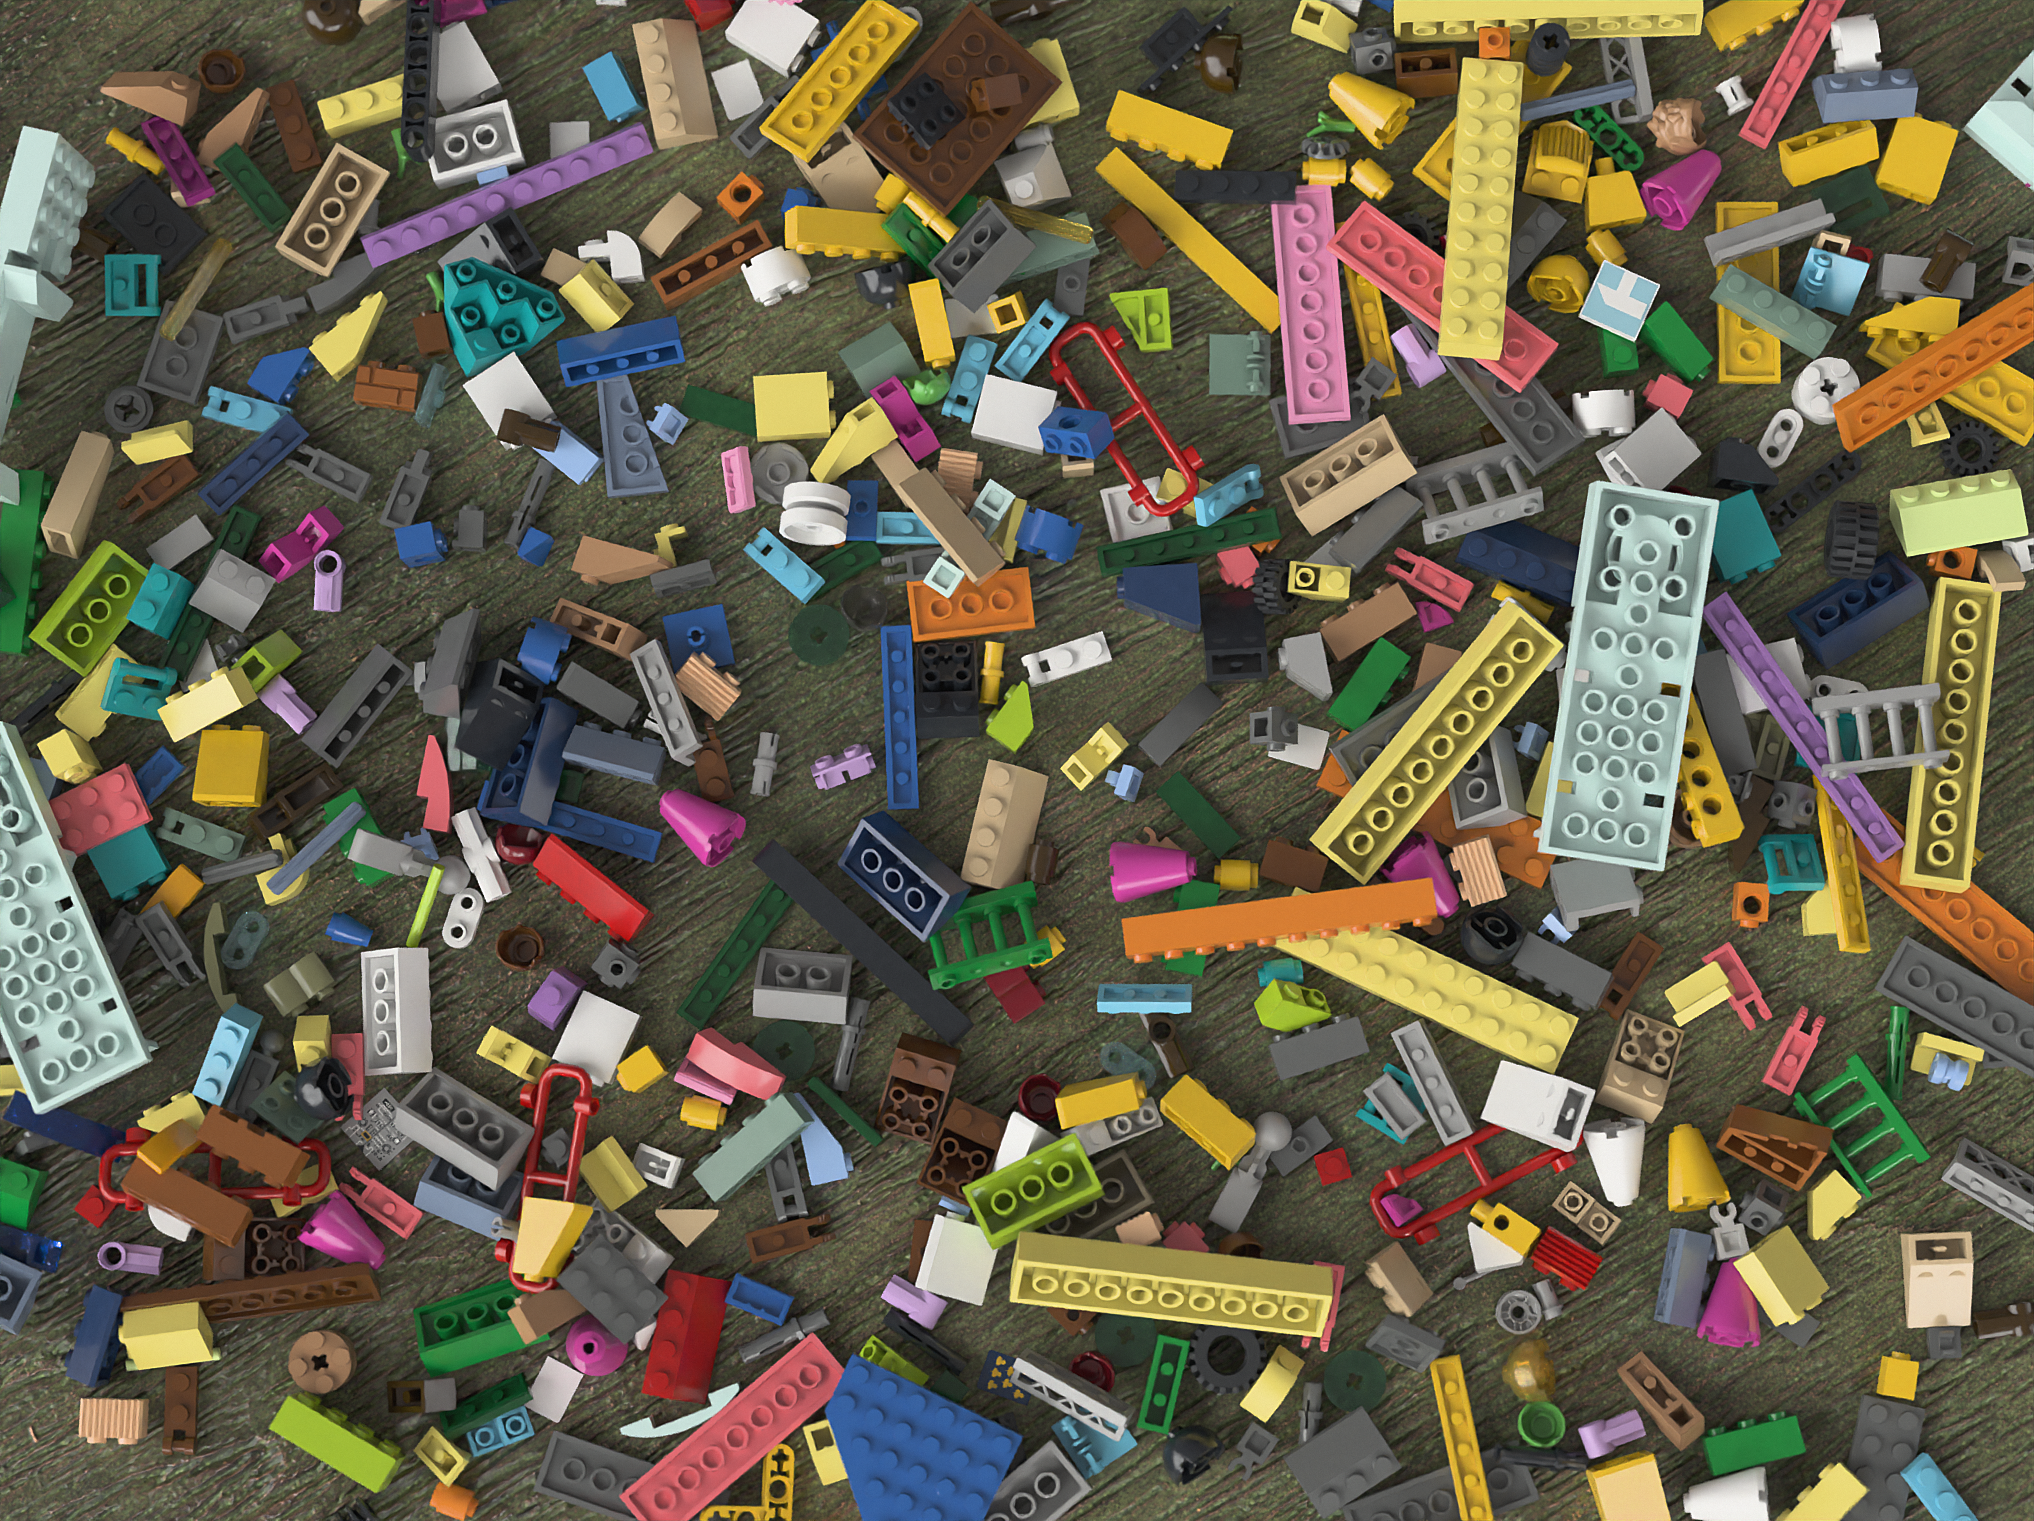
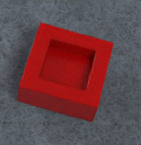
[1313,1147,1352,1186]
[74,1184,119,1228]

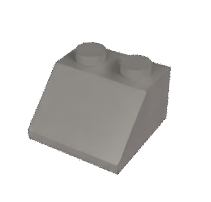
[188,549,276,633]
[1276,632,1333,701]

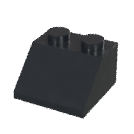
[1707,437,1779,495]

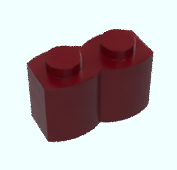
[983,965,1047,1024]

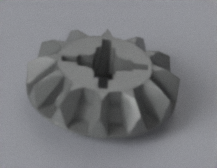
[1301,136,1350,159]
[104,385,154,434]

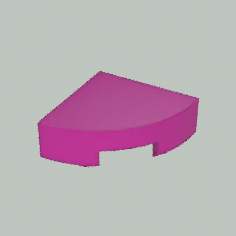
[1415,601,1454,633]
[1380,1194,1423,1227]

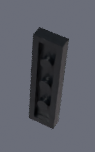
[1174,170,1298,205]

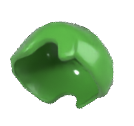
[902,368,951,405]
[1518,1400,1565,1448]

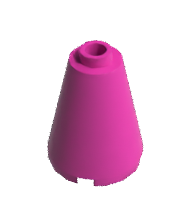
[1639,150,1722,231]
[659,788,746,867]
[1379,831,1460,918]
[1109,841,1197,903]
[297,1189,386,1271]
[1697,1258,1761,1347]
[566,1314,629,1376]

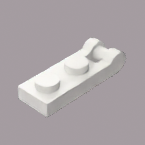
[1021,631,1112,687]

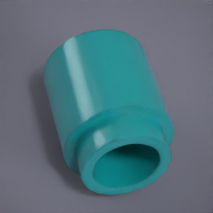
[1257,957,1304,988]

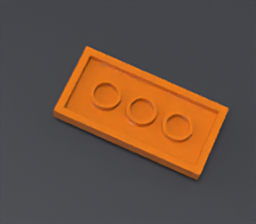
[907,567,1035,643]

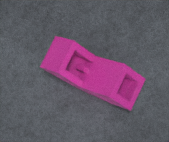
[869,375,941,463]
[259,505,345,583]

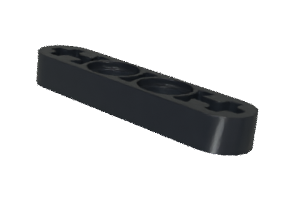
[1763,450,1862,535]

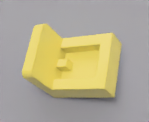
[653,524,688,568]

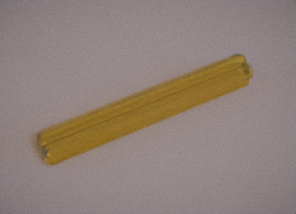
[977,196,1094,244]
[159,238,233,341]

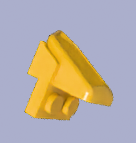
[1521,120,1594,203]

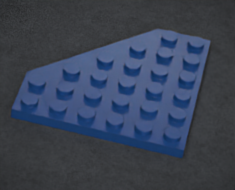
[825,1353,1023,1521]

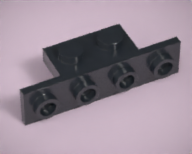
[1137,5,1233,95]

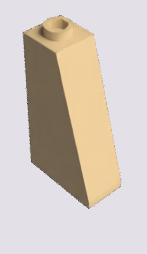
[41,430,114,560]

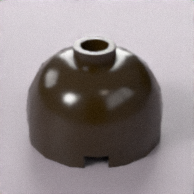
[302,0,362,47]
[1194,32,1243,95]

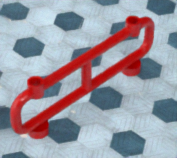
[1049,321,1205,517]
[495,1063,600,1294]
[1369,1123,1585,1246]
[98,1127,331,1211]

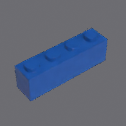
[556,315,686,387]

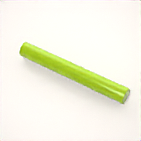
[406,864,445,948]

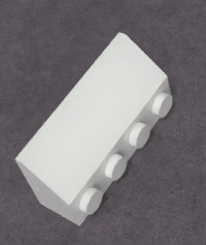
[361,948,433,1076]

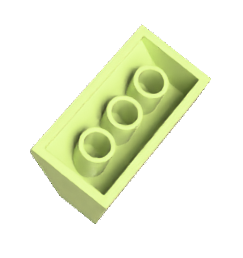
[1889,469,2028,557]

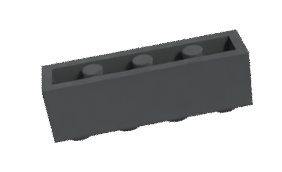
[301,643,414,768]
[1691,648,1757,776]

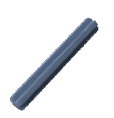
[1520,79,1636,121]
[266,801,366,895]

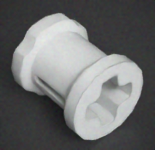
[1715,75,1754,116]

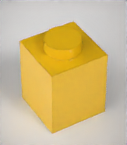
[987,290,1031,334]
[1876,1351,1919,1400]

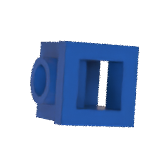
[781,187,821,220]

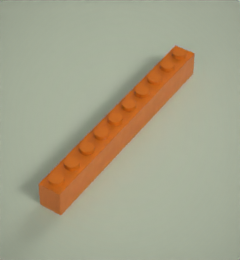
[1122,878,1438,963]

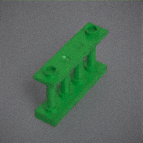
[928,881,1053,990]
[1793,1051,1930,1199]

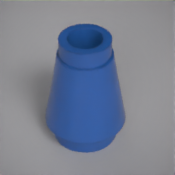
[325,912,374,947]

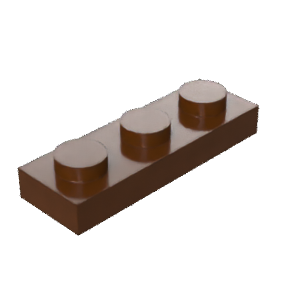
[265,79,324,175]

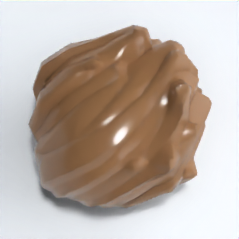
[1647,98,1707,156]

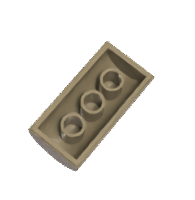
[1029,1149,1155,1240]

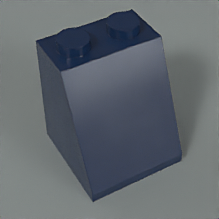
[1116,563,1201,633]

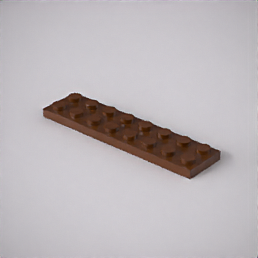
[119,1262,382,1324]

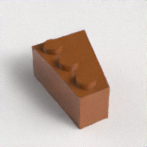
[195,1103,311,1189]
[1715,1104,1835,1192]

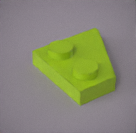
[1110,288,1173,353]

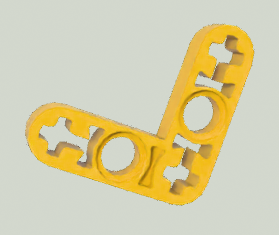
[699,1443,794,1521]

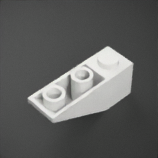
[1060,1097,1164,1156]

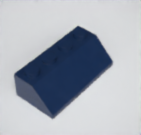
[1454,520,1580,608]
[1787,550,1931,670]
[480,697,579,827]
[837,810,971,942]

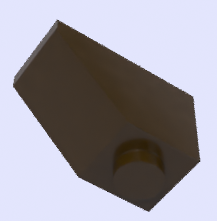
[387,1378,457,1413]

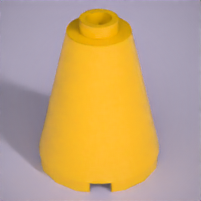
[1328,72,1415,150]
[1668,1124,1731,1213]

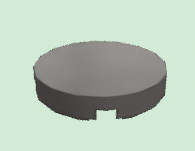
[750,443,809,504]

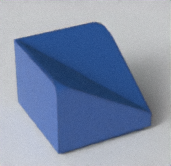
[517,527,554,567]

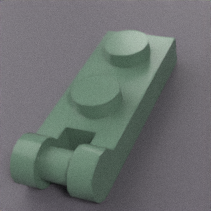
[155,807,248,862]

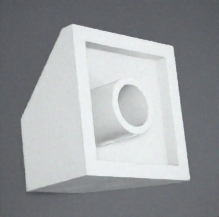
[994,142,1072,218]

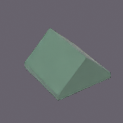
[838,321,921,400]

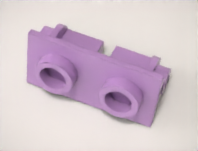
[810,744,876,790]

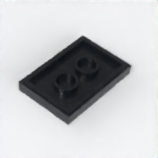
[101,171,209,278]

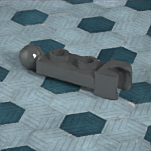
[226,1029,285,1126]

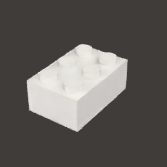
[428,99,527,190]

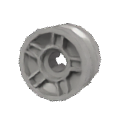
[1495,1290,1541,1334]

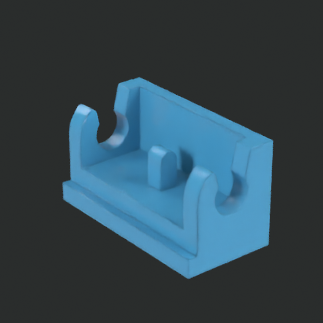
[582,52,646,123]

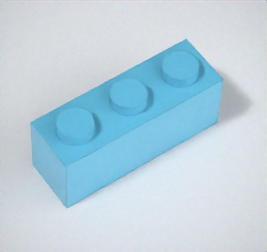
[192,1003,263,1107]

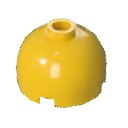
[1526,255,1590,313]

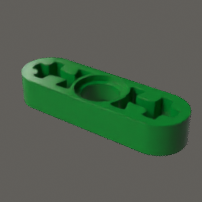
[1572,105,1644,174]

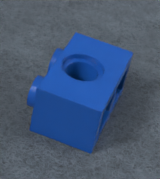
[1038,406,1115,459]
[394,521,449,568]

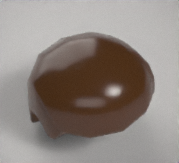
[197,48,246,94]
[495,925,546,972]
[1217,1231,1265,1260]

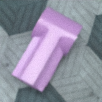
[1390,323,1446,388]
[314,550,346,612]
[256,673,319,735]
[98,1241,164,1275]
[881,1274,948,1330]
[1578,1409,1646,1459]

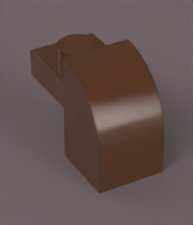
[1099,202,1168,270]

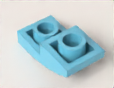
[465,1405,535,1458]

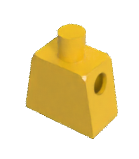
[1584,157,1647,233]
[1470,1199,1542,1259]

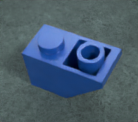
[247,347,315,406]

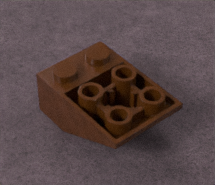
[873,1032,962,1146]
[916,1098,1009,1209]
[202,1217,306,1281]

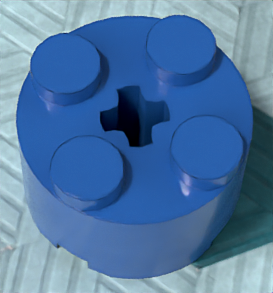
[1014,505,1084,564]
[517,616,572,686]

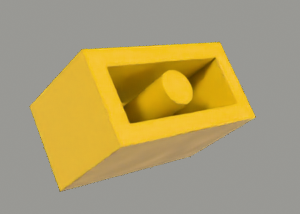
[616,1045,670,1093]

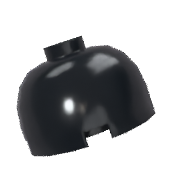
[854,258,916,310]
[1460,903,1524,965]
[294,1056,354,1120]
[1162,1425,1225,1486]

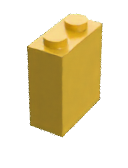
[1872,112,1959,205]

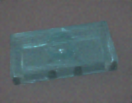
[414,363,449,429]

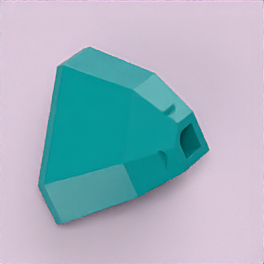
[444,257,566,378]

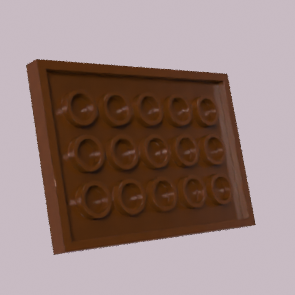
[852,2,1063,218]

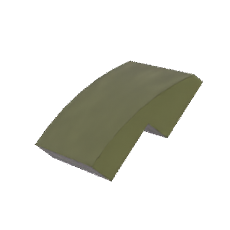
[1740,713,1790,782]

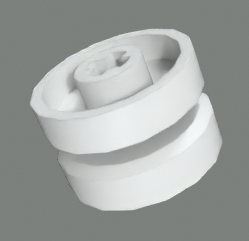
[779,482,851,546]

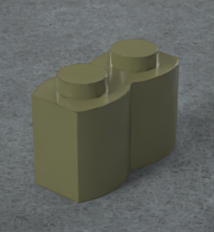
[263,951,338,1019]

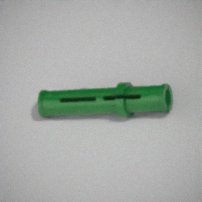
[1884,1006,1911,1101]

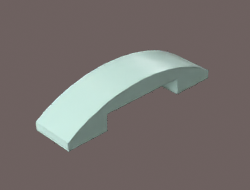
[923,479,1016,599]
[620,1382,742,1437]

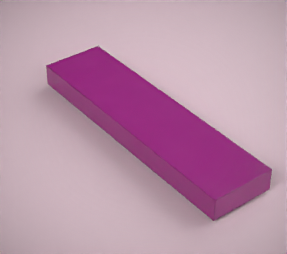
[141,116,216,207]

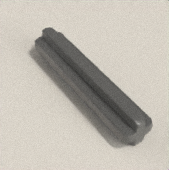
[201,849,284,885]

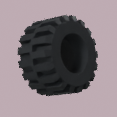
[1824,500,1879,580]
[1187,1323,1267,1394]

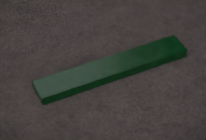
[157,504,263,683]
[1096,507,1282,578]
[676,879,794,1031]

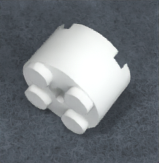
[1829,13,1882,73]
[741,246,811,306]
[1792,357,1860,424]
[1572,390,1636,438]

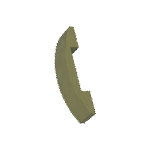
[204,902,243,1013]

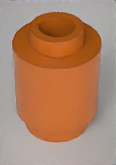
[430,1482,479,1521]

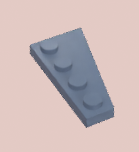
[597,374,669,499]

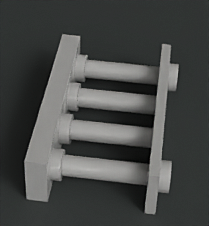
[1403,442,1544,545]
[1811,683,1950,780]

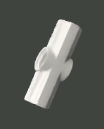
[451,807,512,903]

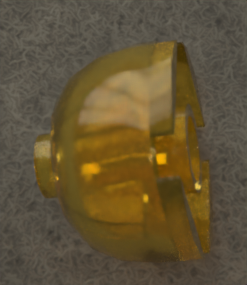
[1502,1338,1555,1402]

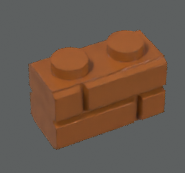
[353,361,423,413]

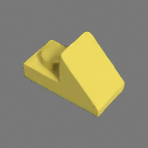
[1906,401,1950,447]
[413,1426,471,1487]

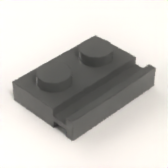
[650,559,717,599]

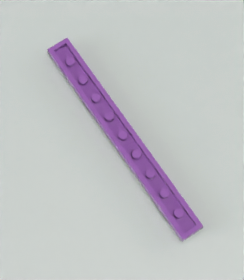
[360,122,653,268]
[1702,592,1905,863]

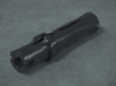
[8,669,85,737]
[881,1307,969,1376]
[1494,1443,1588,1472]

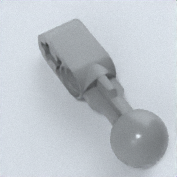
[347,828,470,895]
[1208,1111,1292,1233]

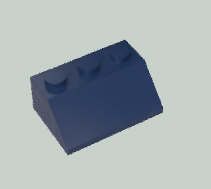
[64,1284,132,1388]

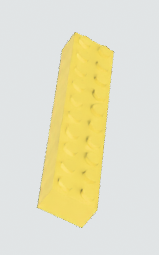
[1394,0,1703,44]
[1437,57,1524,360]
[1899,577,2002,893]
[1309,600,1564,885]
[1271,887,1579,1075]
[1010,1231,1333,1337]

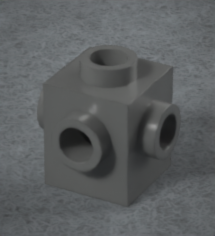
[1349,27,1397,75]
[1250,706,1298,752]
[1767,780,1817,829]
[591,937,641,989]
[1738,1179,1790,1236]

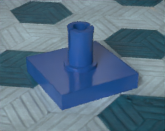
[663,604,736,674]

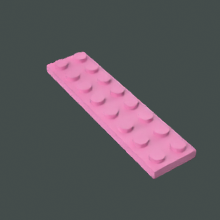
[1271,185,1351,425]

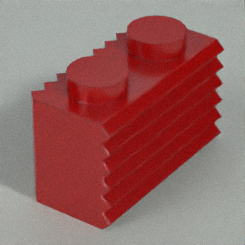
[1528,1225,1603,1292]

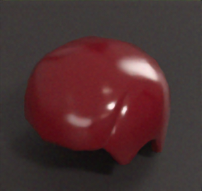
[495,824,542,865]
[1018,1073,1062,1123]
[1068,1351,1115,1393]

